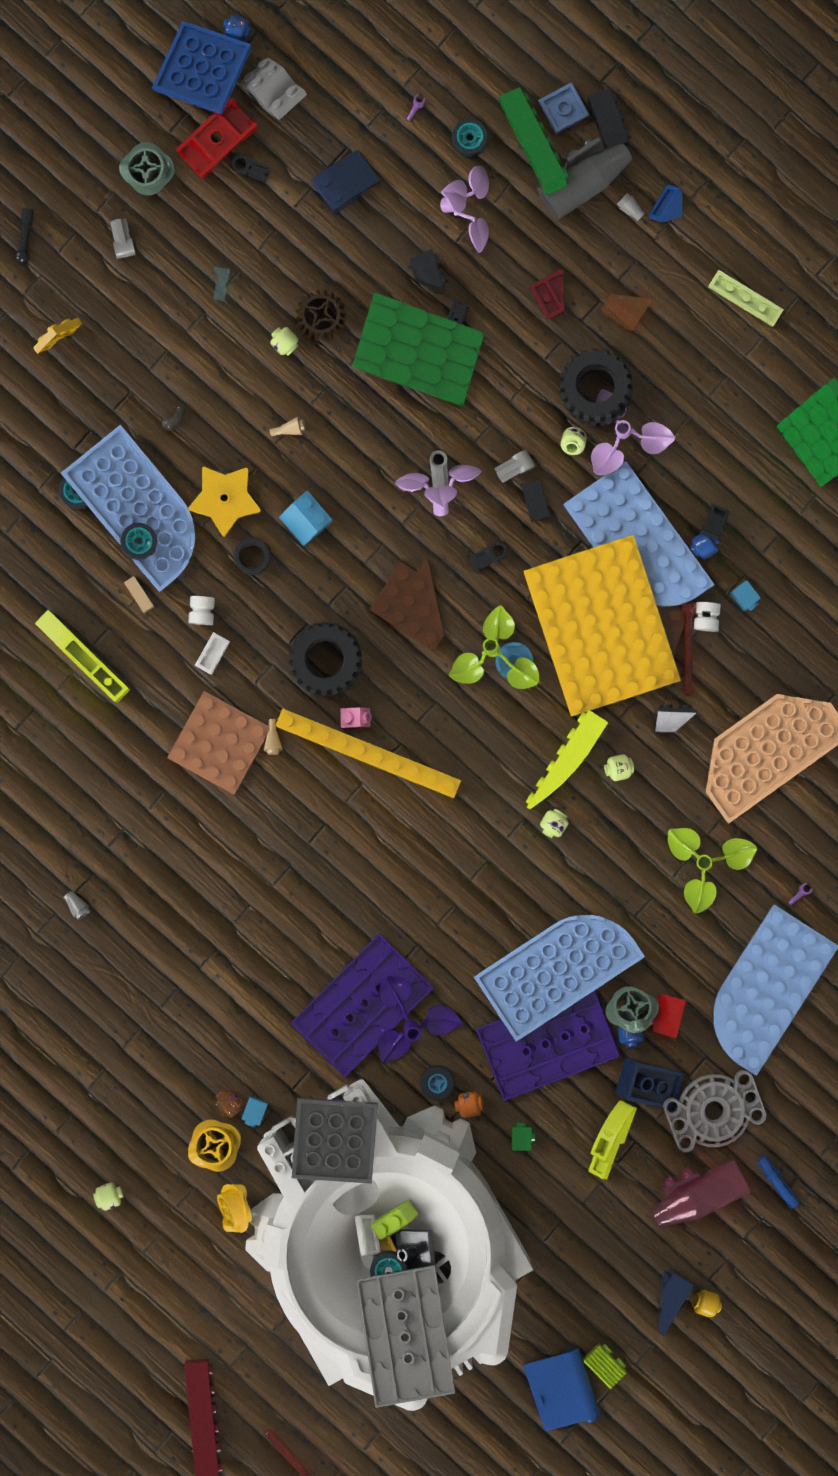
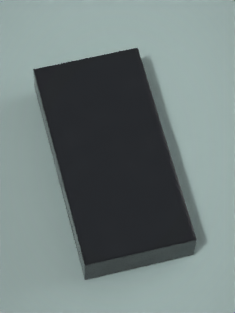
[521,480,550,522]
[700,504,730,541]

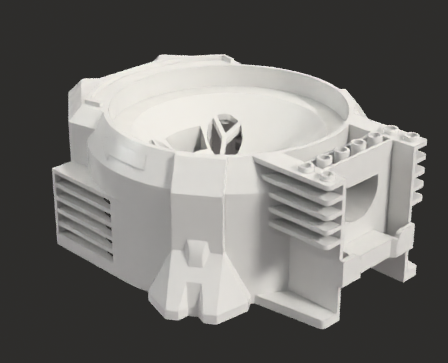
[246,1079,533,1411]

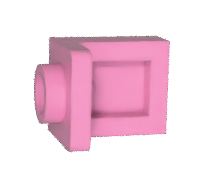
[340,708,372,728]

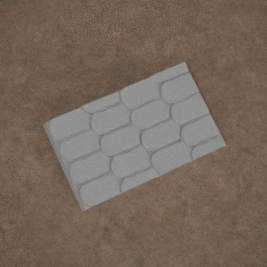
[356,1265,455,1408]

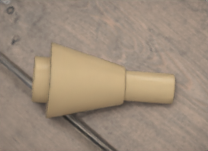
[270,416,306,436]
[264,719,283,755]

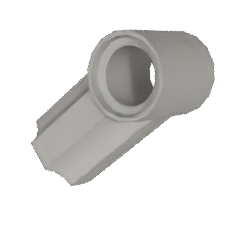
[110,219,136,259]
[495,449,536,483]
[429,450,449,487]

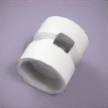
[188,596,215,625]
[694,602,721,632]

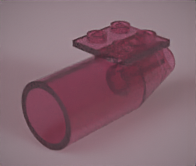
[651,1158,751,1227]

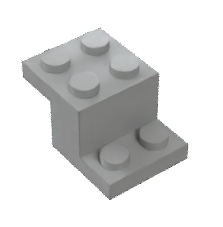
[240,58,307,120]

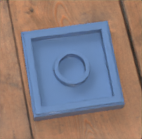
[538,82,590,135]

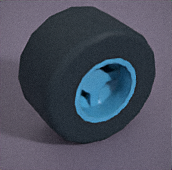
[420,1065,455,1101]

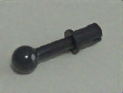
[14,208,34,264]

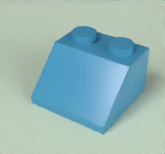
[279,490,333,546]

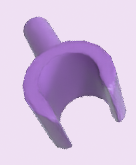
[406,94,425,121]
[788,883,813,906]

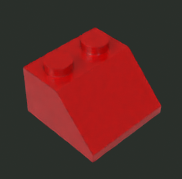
[650,993,686,1038]

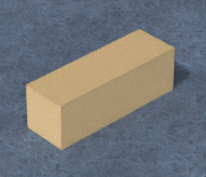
[124,576,154,613]

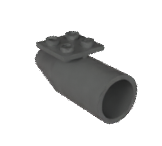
[537,137,632,220]

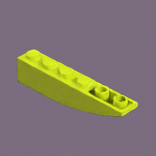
[35,610,131,703]
[526,710,608,810]

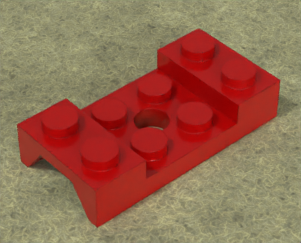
[176,98,258,180]

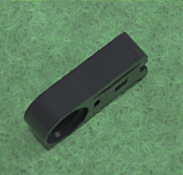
[232,155,271,184]
[447,300,469,325]
[469,542,507,572]

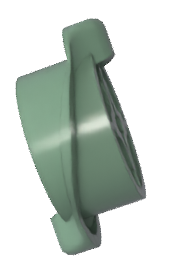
[119,142,176,195]
[606,987,659,1033]

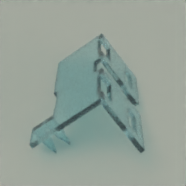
[213,267,231,301]

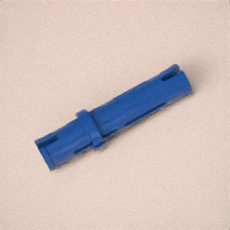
[756,1155,800,1209]

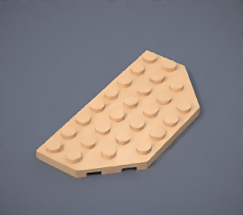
[706,694,838,824]

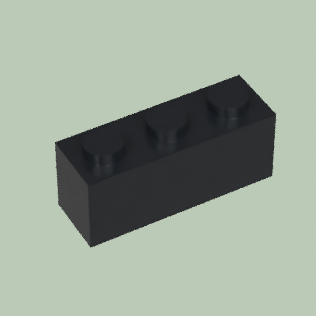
[587,88,631,149]

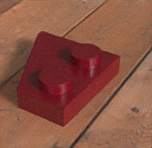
[529,269,564,321]

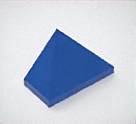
[648,185,682,222]

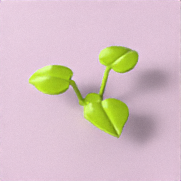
[449,605,540,689]
[668,828,757,914]

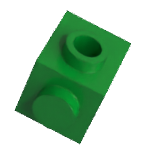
[512,1122,535,1151]

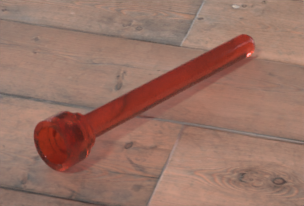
[681,604,696,696]
[265,1429,311,1476]

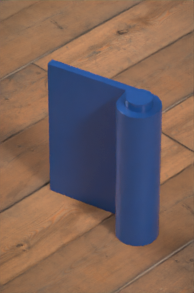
[523,1347,601,1431]

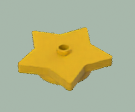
[188,467,261,537]

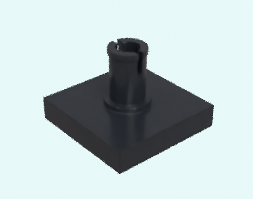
[395,1229,436,1270]

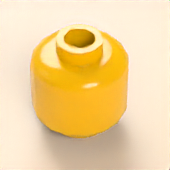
[692,1290,722,1318]

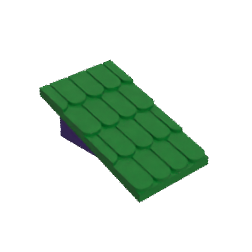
[352,293,485,407]
[776,377,838,488]

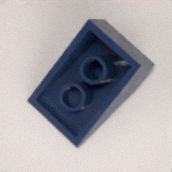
[311,150,380,215]
[615,1057,685,1110]
[657,1268,694,1336]

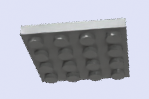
[291,1097,378,1184]

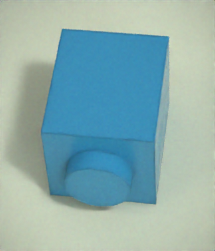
[730,580,760,611]
[242,1096,269,1127]

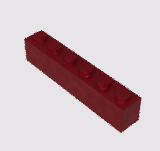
[184,1358,223,1476]

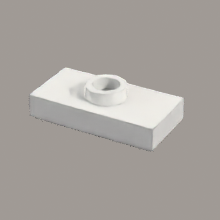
[195,632,230,675]
[354,1214,381,1256]

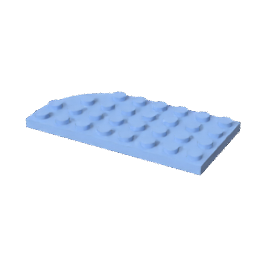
[61,425,195,592]
[563,461,714,607]
[713,904,838,1076]
[474,915,645,1042]

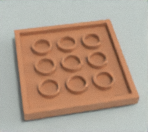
[167,691,270,795]

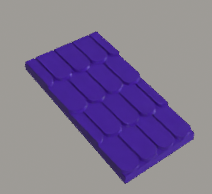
[290,934,434,1077]
[476,990,621,1101]

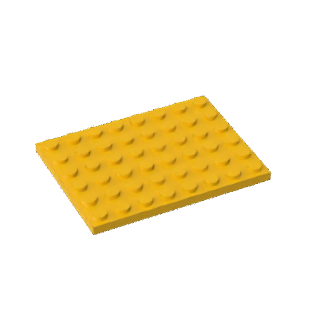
[523,535,681,717]

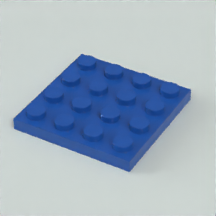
[152,21,252,115]

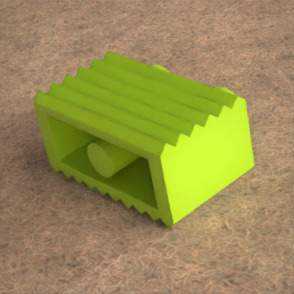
[371,1200,418,1240]
[582,1343,627,1389]

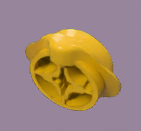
[188,1119,241,1172]
[217,1184,252,1233]

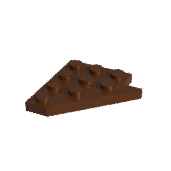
[369,558,444,651]

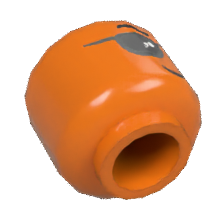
[455,1091,484,1118]

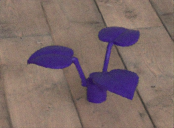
[378,976,461,1063]

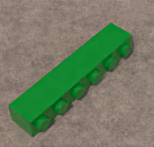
[499,87,568,195]

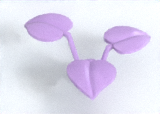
[440,166,489,253]
[591,389,675,475]
[395,465,482,516]

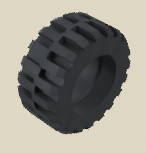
[560,349,633,426]
[289,622,362,696]

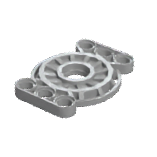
[663,1070,766,1152]

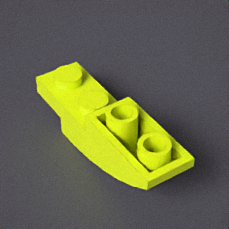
[588,1100,637,1179]

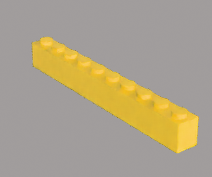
[276,708,461,798]

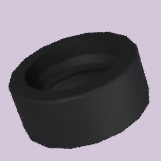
[234,538,271,575]

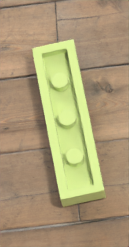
[708,270,784,327]

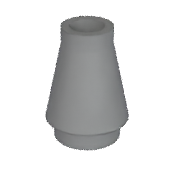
[617,193,645,221]
[63,891,90,920]

